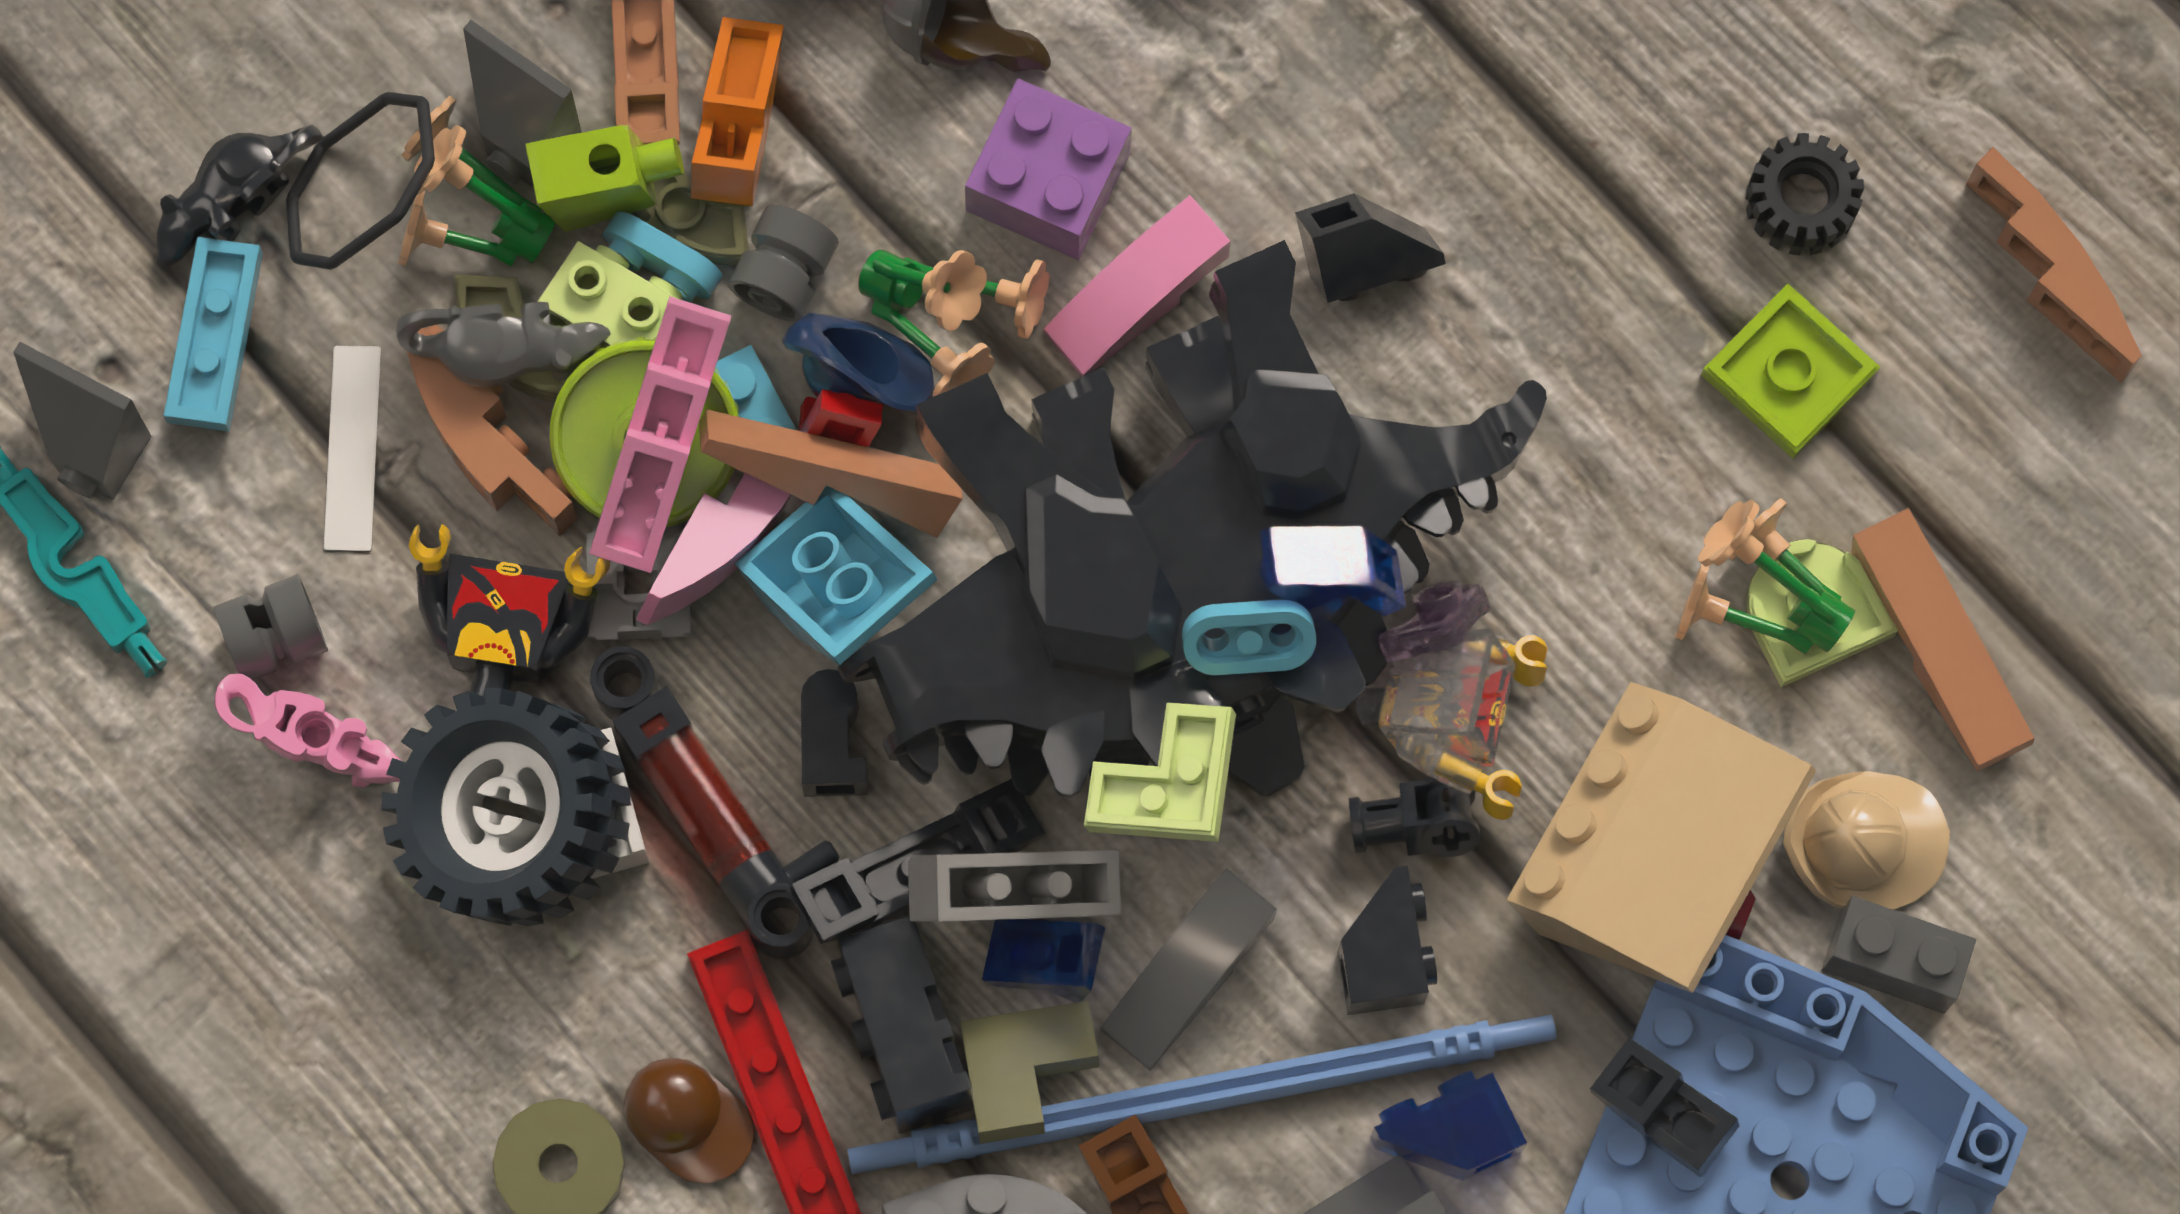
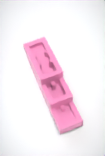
[589,296,731,573]

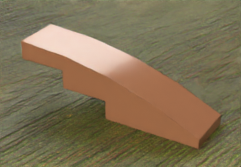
[1966,147,2142,383]

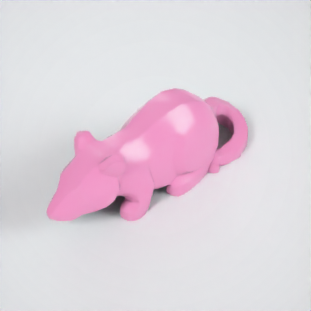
[214,674,403,788]

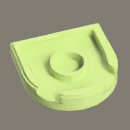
[1746,539,1898,687]

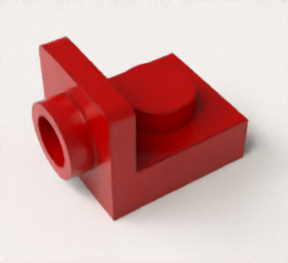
[798,389,883,447]

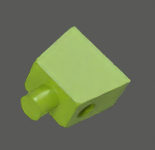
[525,125,684,232]

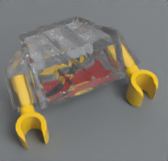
[1356,625,1548,820]

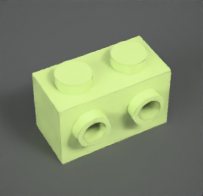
[538,241,683,352]

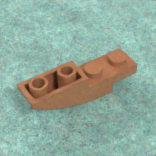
[407,325,577,536]

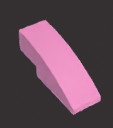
[1044,195,1231,377]
[636,473,791,625]

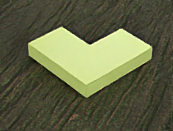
[1084,703,1236,842]

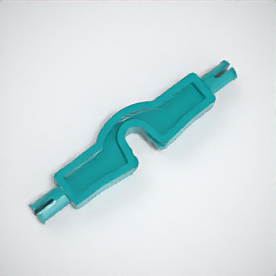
[0,446,168,678]

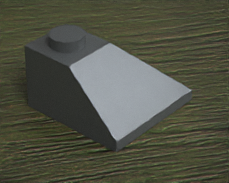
[463,20,582,188]
[13,342,152,500]

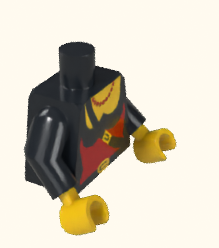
[409,524,610,696]

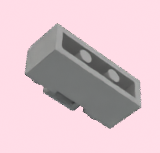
[908,850,1121,922]

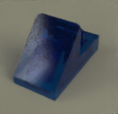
[982,919,1105,1003]

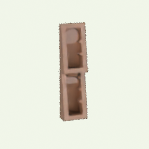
[699,409,963,538]
[1851,508,2034,772]

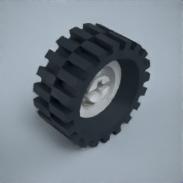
[381,688,631,926]

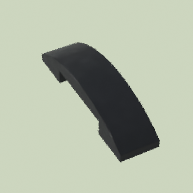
[789,779,1045,944]

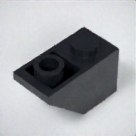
[1295,193,1446,303]
[1337,865,1437,1015]

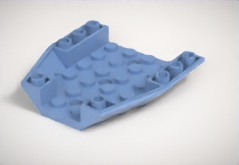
[1563,935,2028,1214]

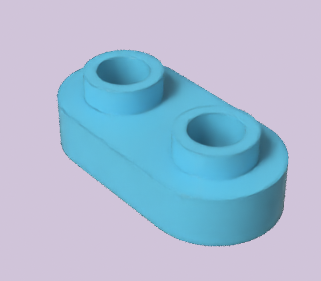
[603,211,723,302]
[1182,600,1316,675]

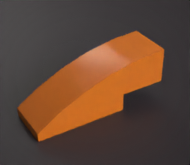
[691,17,784,207]

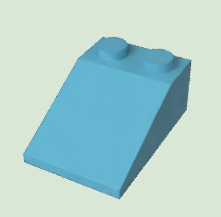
[735,485,938,665]

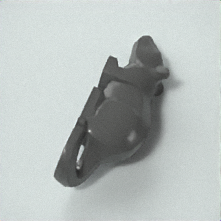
[396,302,611,388]

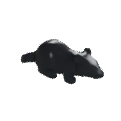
[157,125,324,267]

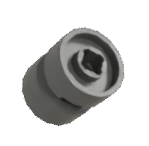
[728,204,839,322]
[213,574,328,681]

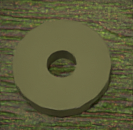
[492,1098,625,1214]

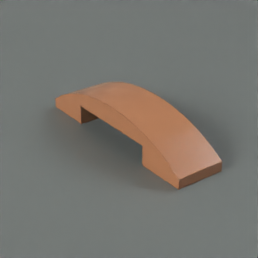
[611,0,680,145]

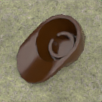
[623,1057,754,1184]

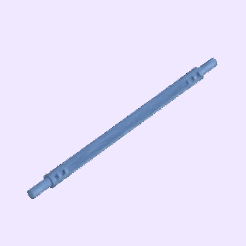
[847,1014,1557,1174]

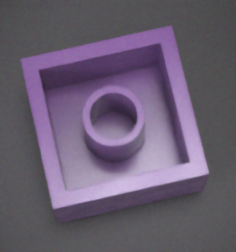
[965,78,1132,260]

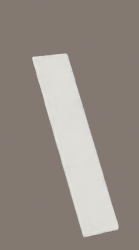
[324,346,381,551]

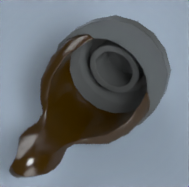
[883,0,1051,73]

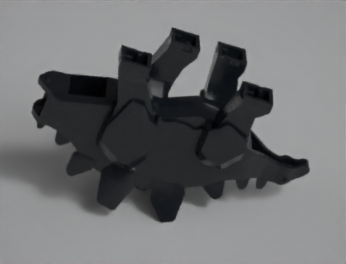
[838,240,1547,798]

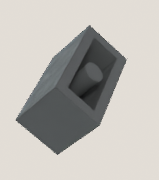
[1821,896,1977,1014]

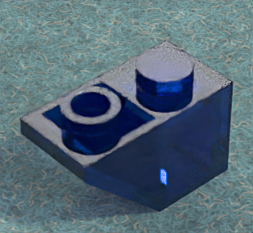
[1370,1071,1527,1181]

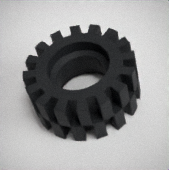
[1745,133,1864,256]

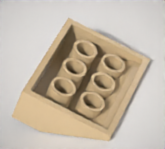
[1507,682,1816,993]

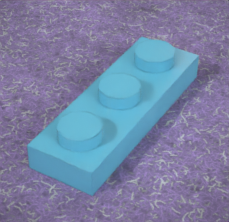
[163,237,263,432]

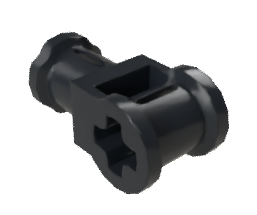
[1349,772,1480,857]

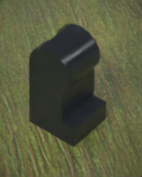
[801,669,868,797]

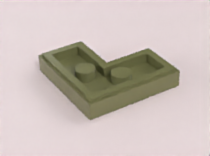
[960,1000,1100,1144]

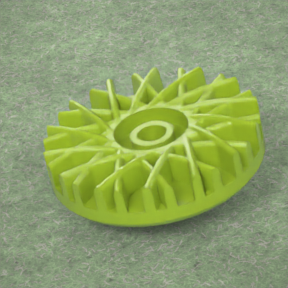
[549,337,739,527]

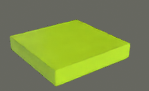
[1701,283,1880,459]

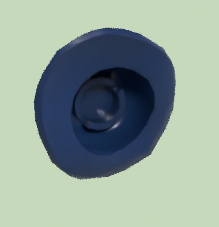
[781,313,934,411]

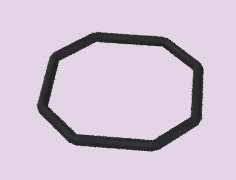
[286,92,435,270]

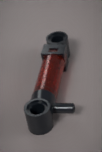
[590,646,840,959]

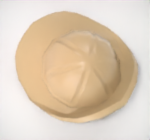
[1783,771,1950,910]

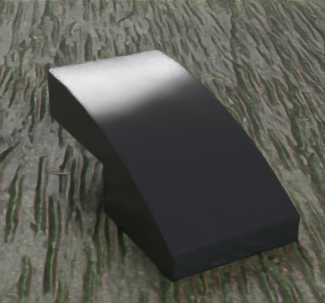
[1590,1038,1739,1177]

